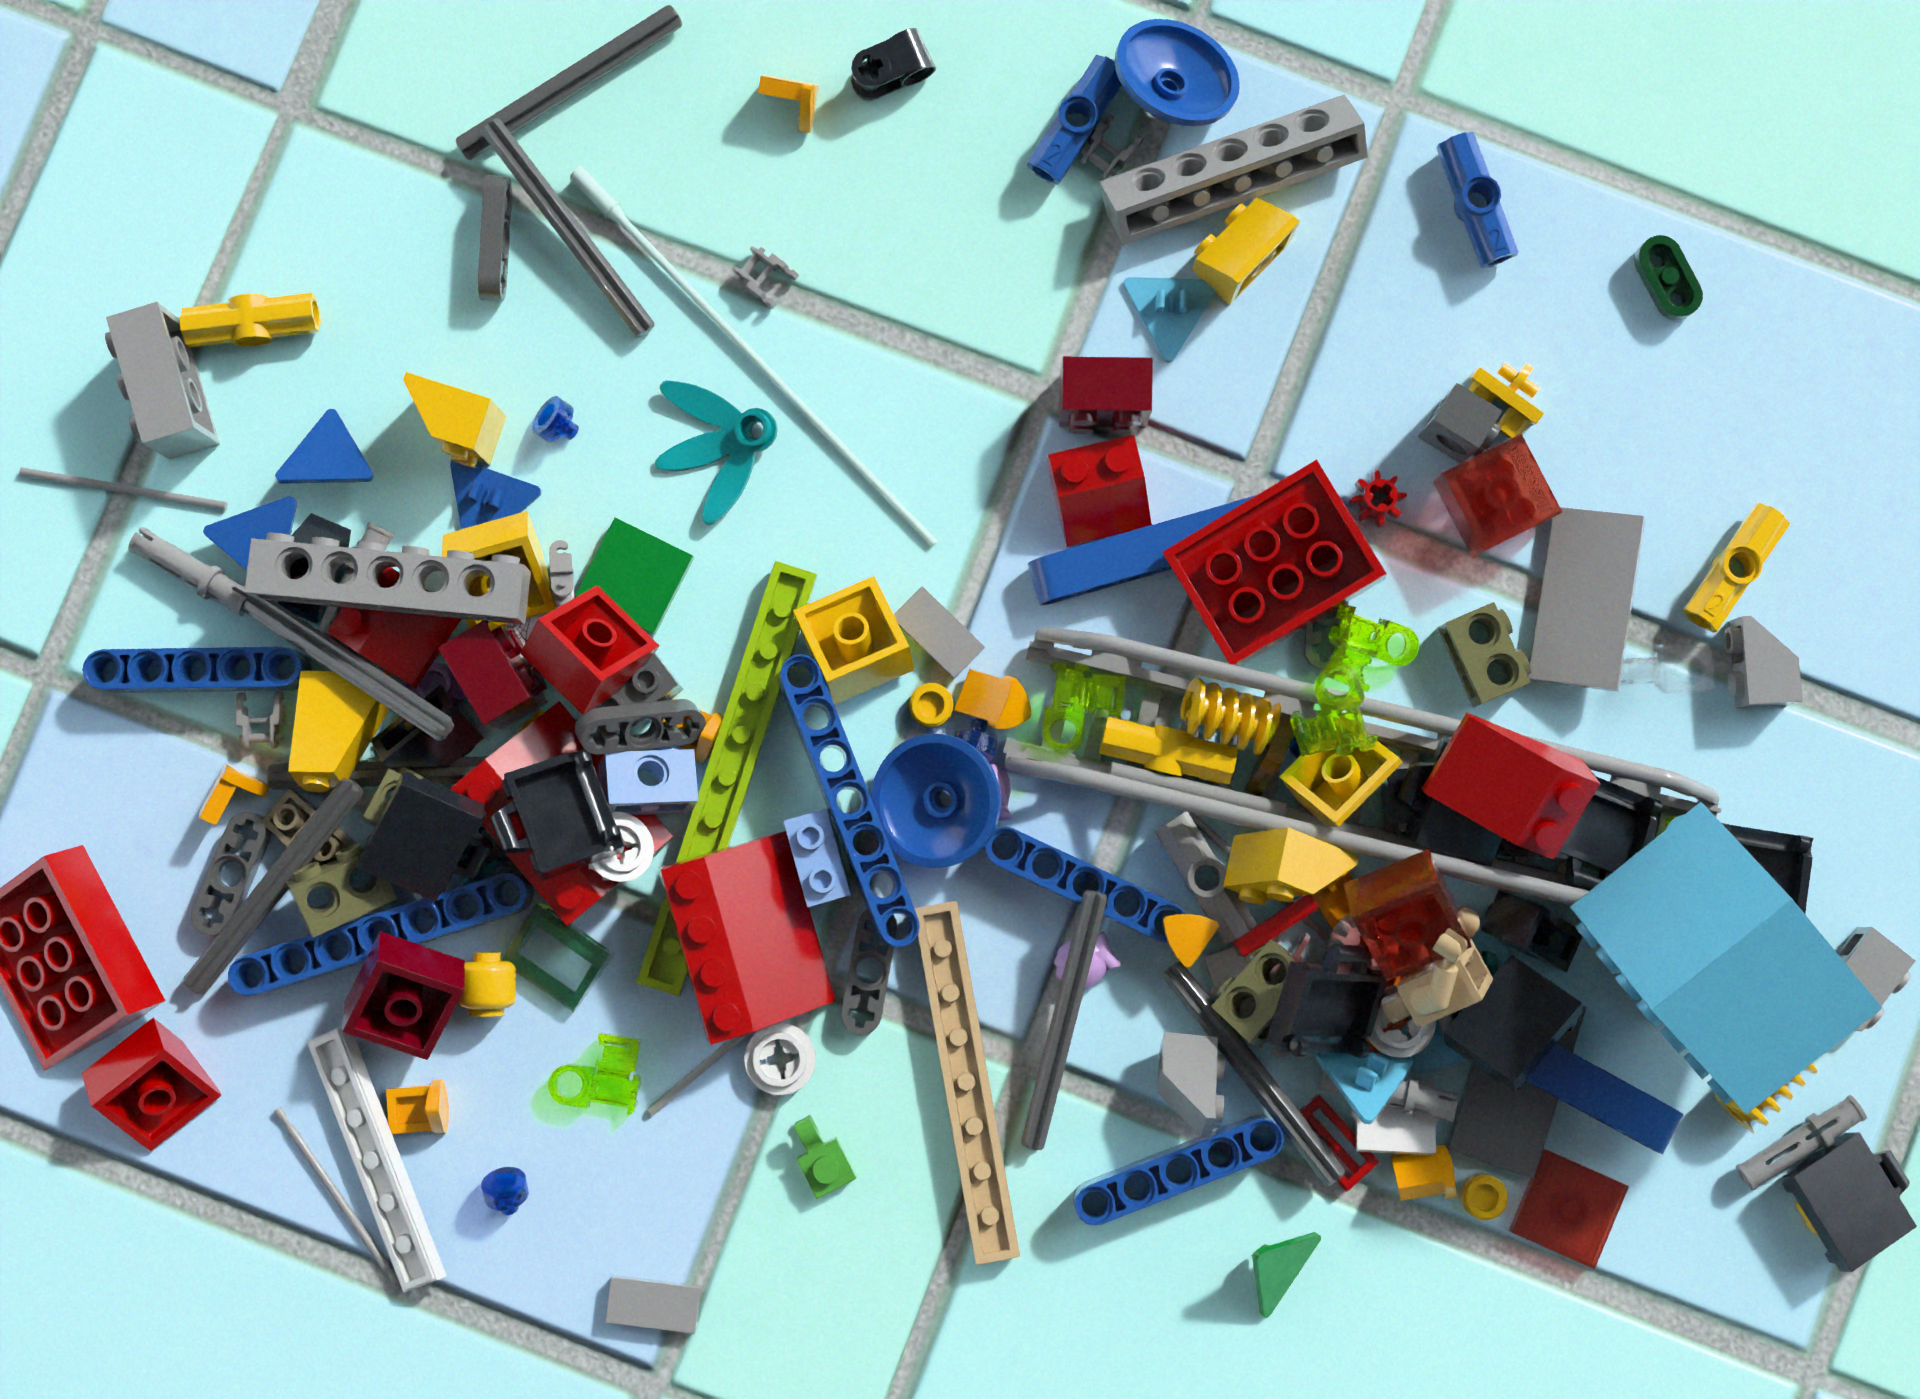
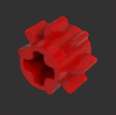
[1349,470,1407,527]

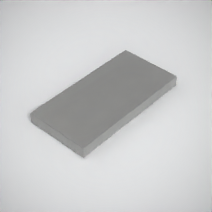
[1528,507,1645,692]

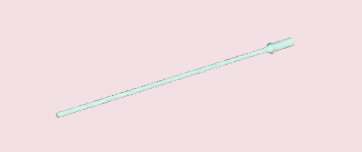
[570,166,938,547]

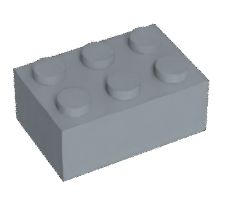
[105,301,220,460]

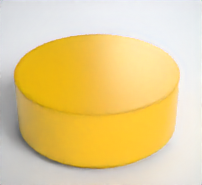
[909,683,953,728]
[1460,1173,1508,1220]

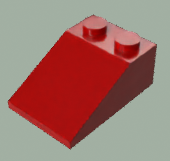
[1422,712,1600,860]

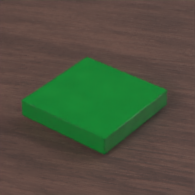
[575,517,695,635]

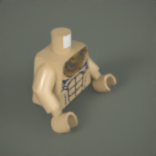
[1381,905,1493,1027]

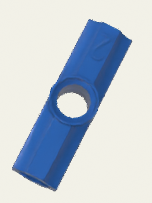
[1027,54,1122,186]
[1436,132,1519,268]

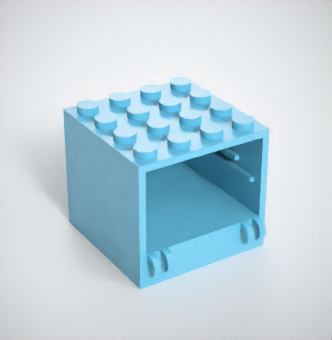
[1571,802,1882,1114]

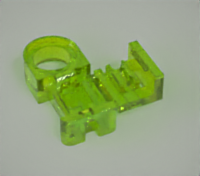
[1324,605,1419,692]
[1042,662,1127,754]
[1290,662,1378,757]
[548,1032,642,1115]

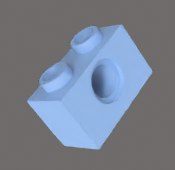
[599,745,698,815]
[783,808,853,908]

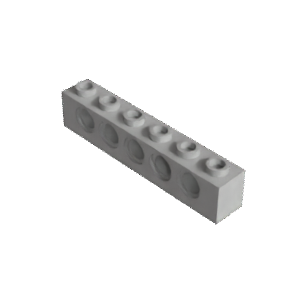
[1100,94,1368,245]
[244,533,531,625]

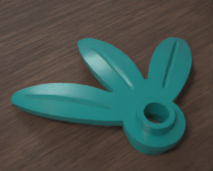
[655,380,778,525]

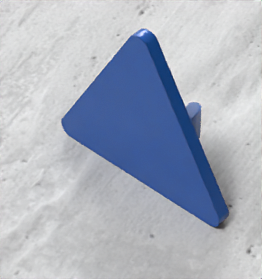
[275,409,374,484]
[450,460,542,529]
[203,496,297,571]

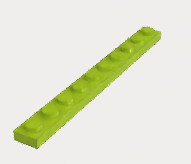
[636,561,818,996]

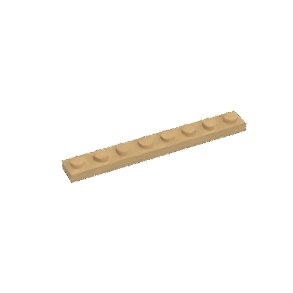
[914,901,1020,1265]

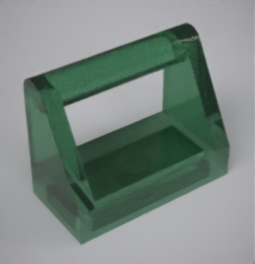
[501,903,615,1013]

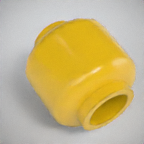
[458,952,516,1017]

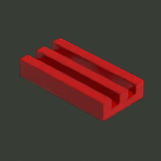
[1231,894,1318,957]
[1299,1093,1380,1192]

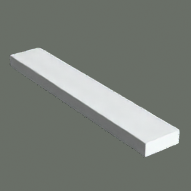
[307,1026,447,1293]

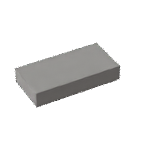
[894,586,985,679]
[605,1275,702,1334]

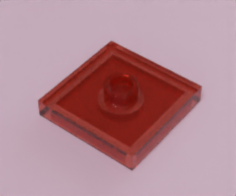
[1508,1148,1629,1269]

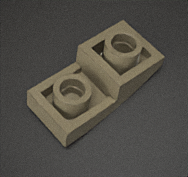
[262,788,356,866]

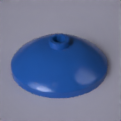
[1114,19,1240,126]
[871,734,1001,868]

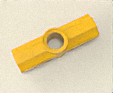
[179,293,321,348]
[1682,502,1791,633]
[1099,717,1238,785]

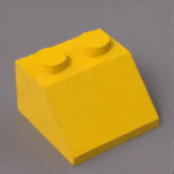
[1192,197,1300,305]
[403,372,507,468]
[442,511,556,628]
[793,576,914,705]
[1279,714,1403,827]
[1223,827,1359,905]

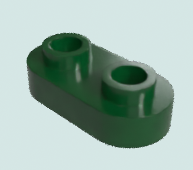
[1634,235,1703,320]

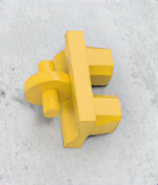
[1468,362,1545,440]

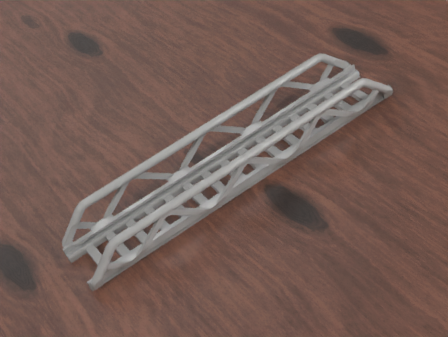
[1003,627,1722,906]

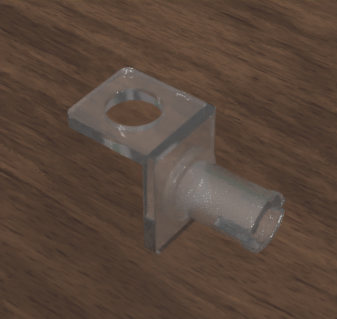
[1620,645,1714,694]

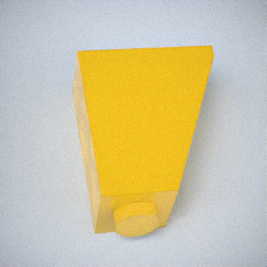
[288,671,393,792]

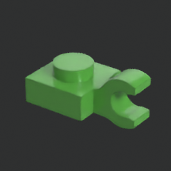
[794,1114,857,1199]

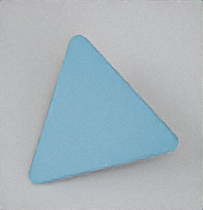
[1123,277,1216,362]
[1315,1052,1414,1125]

